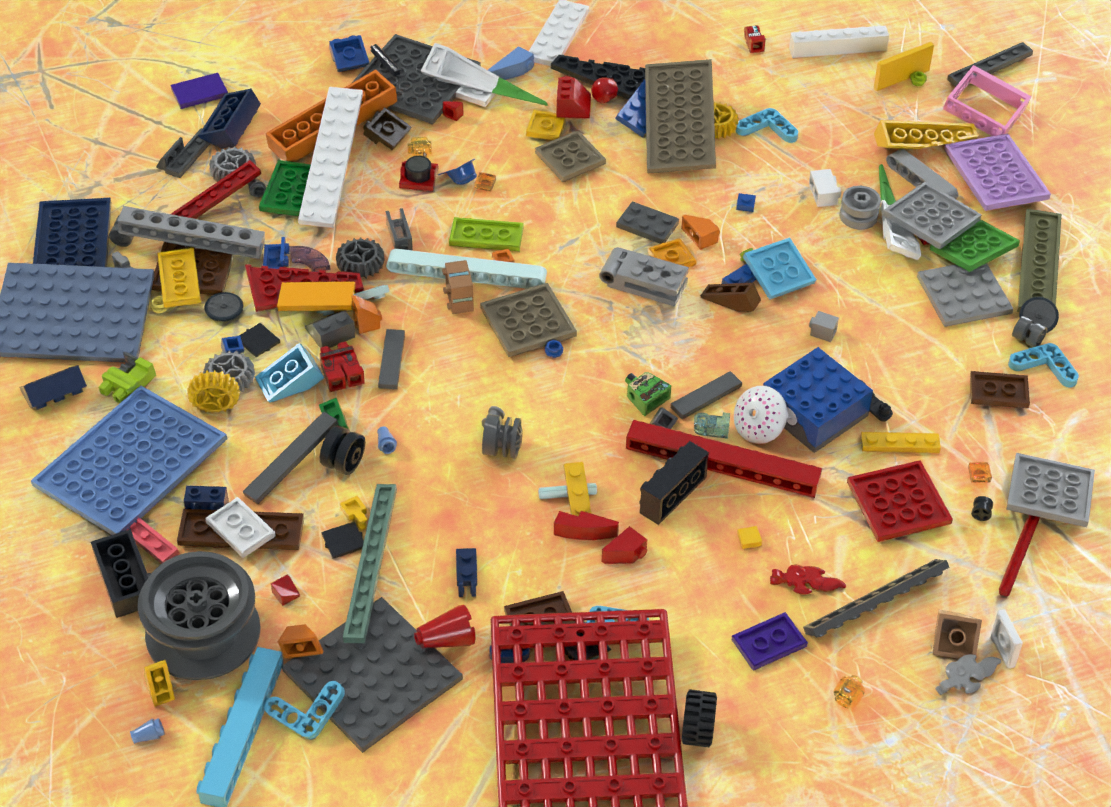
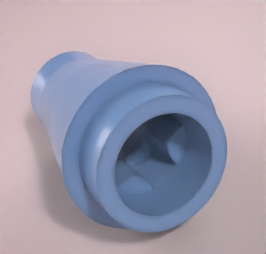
[377,426,397,454]
[130,718,165,744]

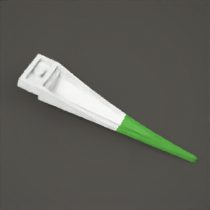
[421,43,548,106]
[879,164,921,260]

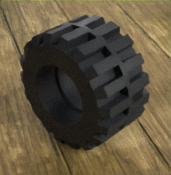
[681,689,717,748]

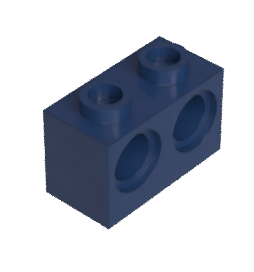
[184,485,229,510]

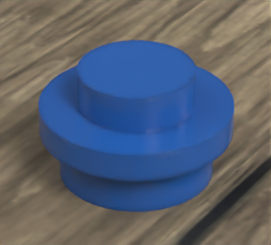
[545,340,563,358]

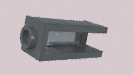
[385,208,413,251]

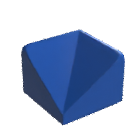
[221,335,244,354]

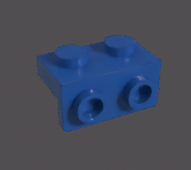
[263,237,290,269]

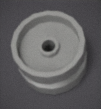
[839,185,881,230]

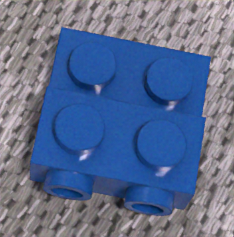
[329,35,370,72]

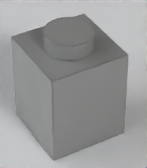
[809,311,839,342]

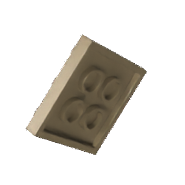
[535,130,606,182]

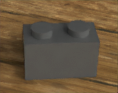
[305,310,355,348]

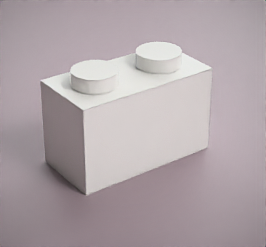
[809,169,841,207]

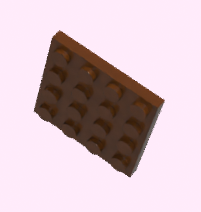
[152,242,234,295]

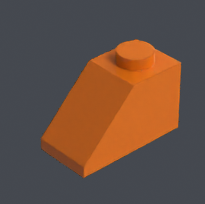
[681,215,720,250]
[351,295,382,334]
[277,624,324,659]

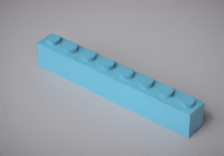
[196,647,284,807]

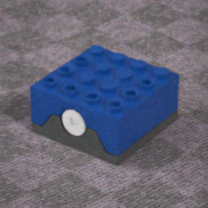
[763,347,873,453]

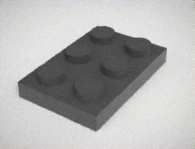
[616,201,679,244]

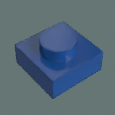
[736,193,756,212]

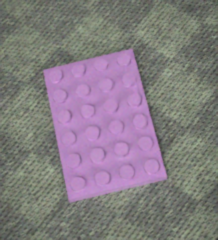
[944,134,1051,211]

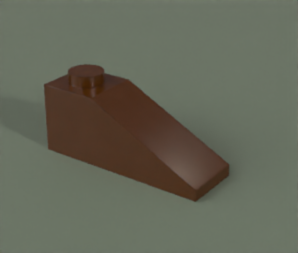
[700,283,761,312]

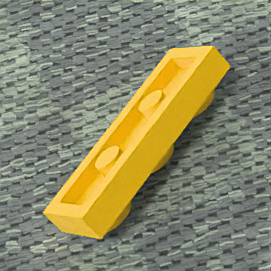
[563,461,592,516]

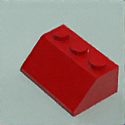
[556,76,591,119]

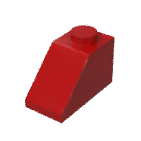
[601,526,648,564]

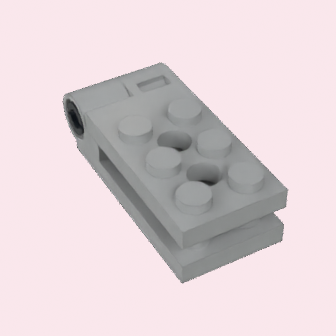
[599,247,689,306]

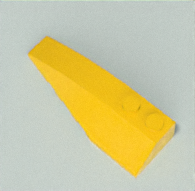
[874,120,978,149]

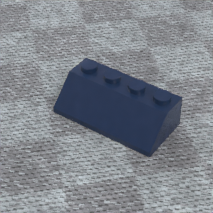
[198,88,261,149]

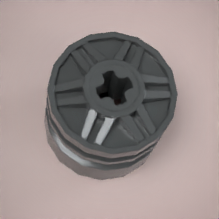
[482,414,523,459]

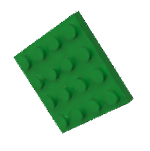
[259,160,311,217]

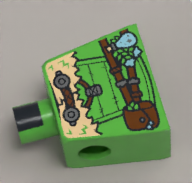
[625,372,672,416]

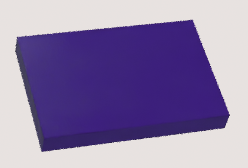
[170,73,228,109]
[731,612,808,671]

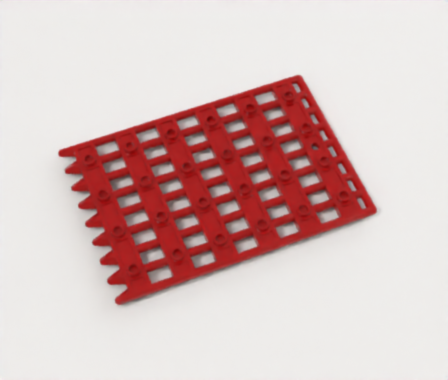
[490,609,688,807]

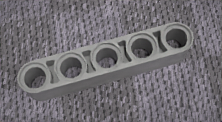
[886,148,958,199]

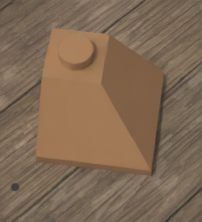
[933,609,982,660]

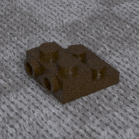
[363,107,412,150]

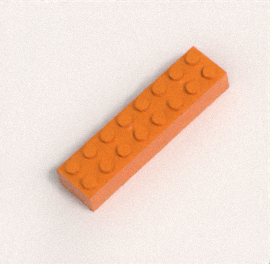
[266,69,397,162]

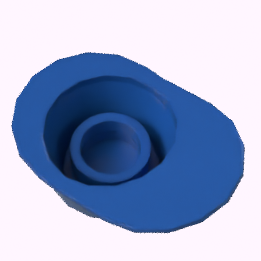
[438,159,477,185]

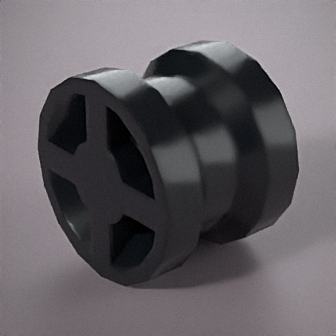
[971,496,994,521]

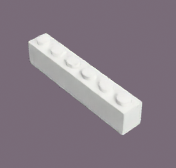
[789,25,889,58]

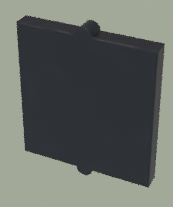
[240,323,280,357]
[321,521,364,559]

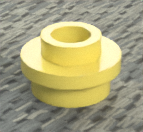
[150,296,169,313]

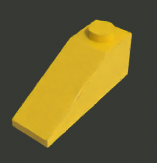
[144,660,175,707]

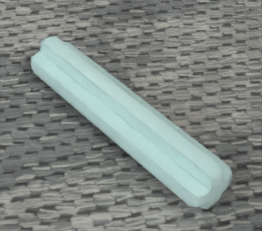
[538,483,597,499]

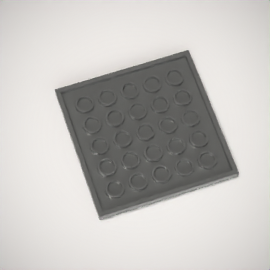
[352,34,481,124]
[282,597,463,753]

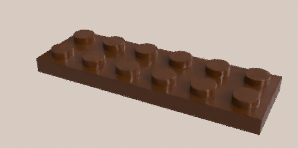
[177,509,304,550]

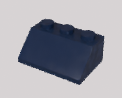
[19,365,87,410]

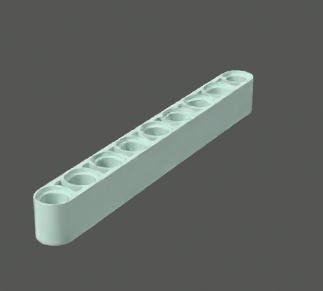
[386,249,547,289]

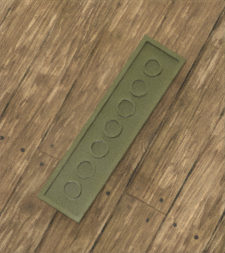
[1017,209,1062,312]

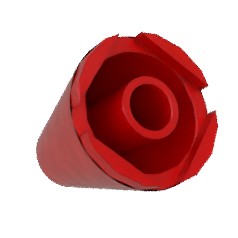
[414,605,476,648]

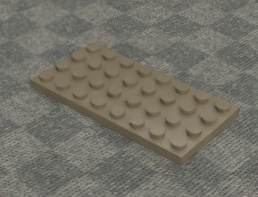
[645,59,716,173]

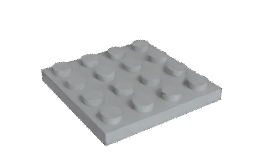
[883,182,982,249]
[917,263,1013,327]
[1006,453,1095,528]

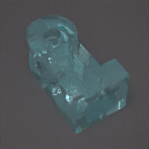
[694,412,731,439]

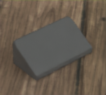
[156,137,184,171]

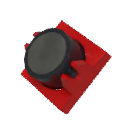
[399,156,439,191]

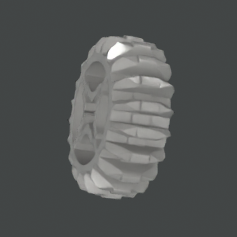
[209,147,256,182]
[203,350,255,392]

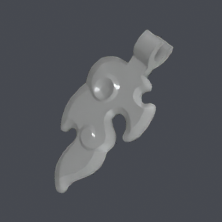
[935,654,1001,695]

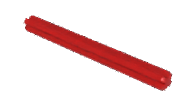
[999,515,1040,597]

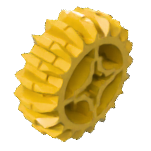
[714,102,739,140]
[187,370,240,413]

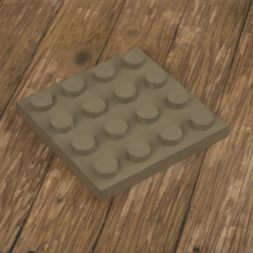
[480,283,577,357]

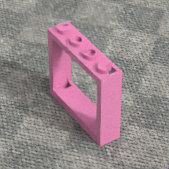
[943,65,1032,136]

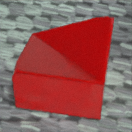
[443,101,464,121]
[270,574,300,606]

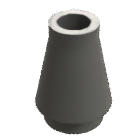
[248,178,266,197]

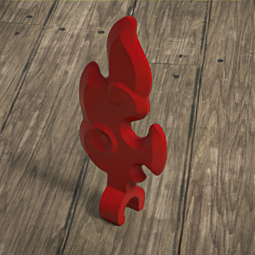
[770,564,846,594]

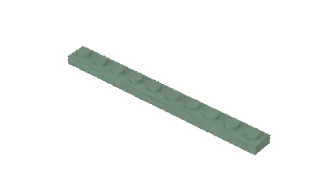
[343,484,397,643]

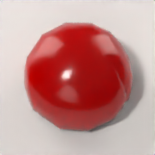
[591,78,618,103]

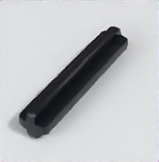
[370,44,401,76]

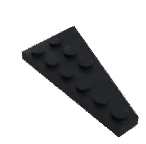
[551,55,645,100]

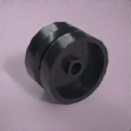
[319,425,366,475]

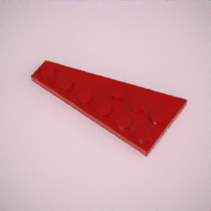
[245,264,364,312]

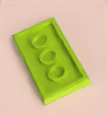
[449,217,524,252]

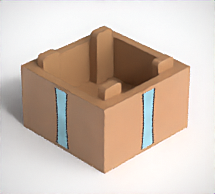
[442,260,474,314]

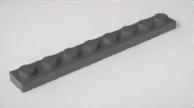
[803,559,950,638]

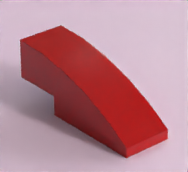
[554,511,619,540]

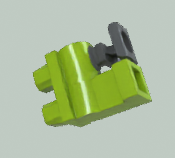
[98,352,156,404]

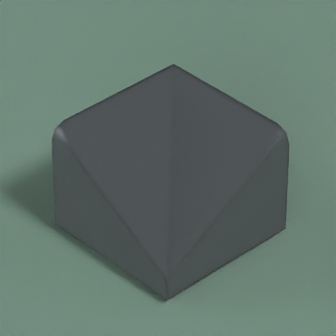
[650,407,678,429]

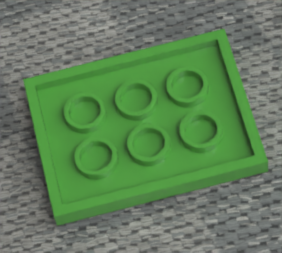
[930,220,1020,272]

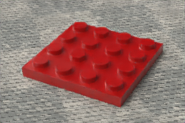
[847,460,953,542]

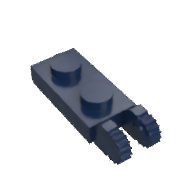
[456,548,477,597]

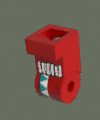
[744,25,766,53]

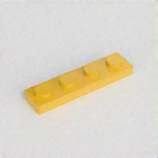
[861,432,941,453]

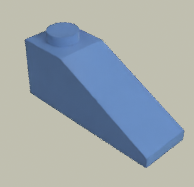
[488,46,534,80]

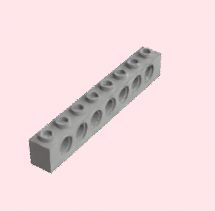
[117,206,265,259]

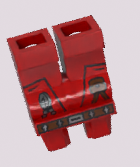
[320,341,365,392]

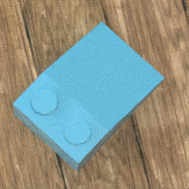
[255,343,325,403]

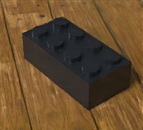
[639,441,709,525]
[91,529,148,618]

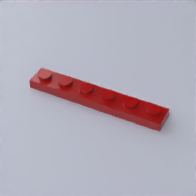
[171,160,262,219]

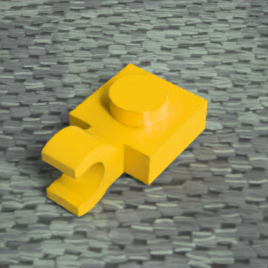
[339,496,368,531]

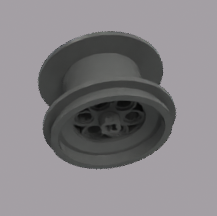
[138,551,261,680]

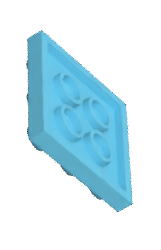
[743,237,817,300]

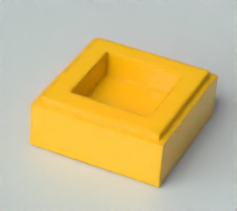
[737,526,762,549]

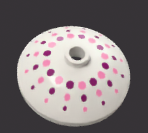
[734,386,787,444]

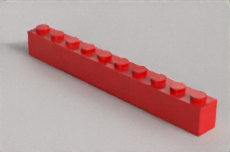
[626,420,822,498]

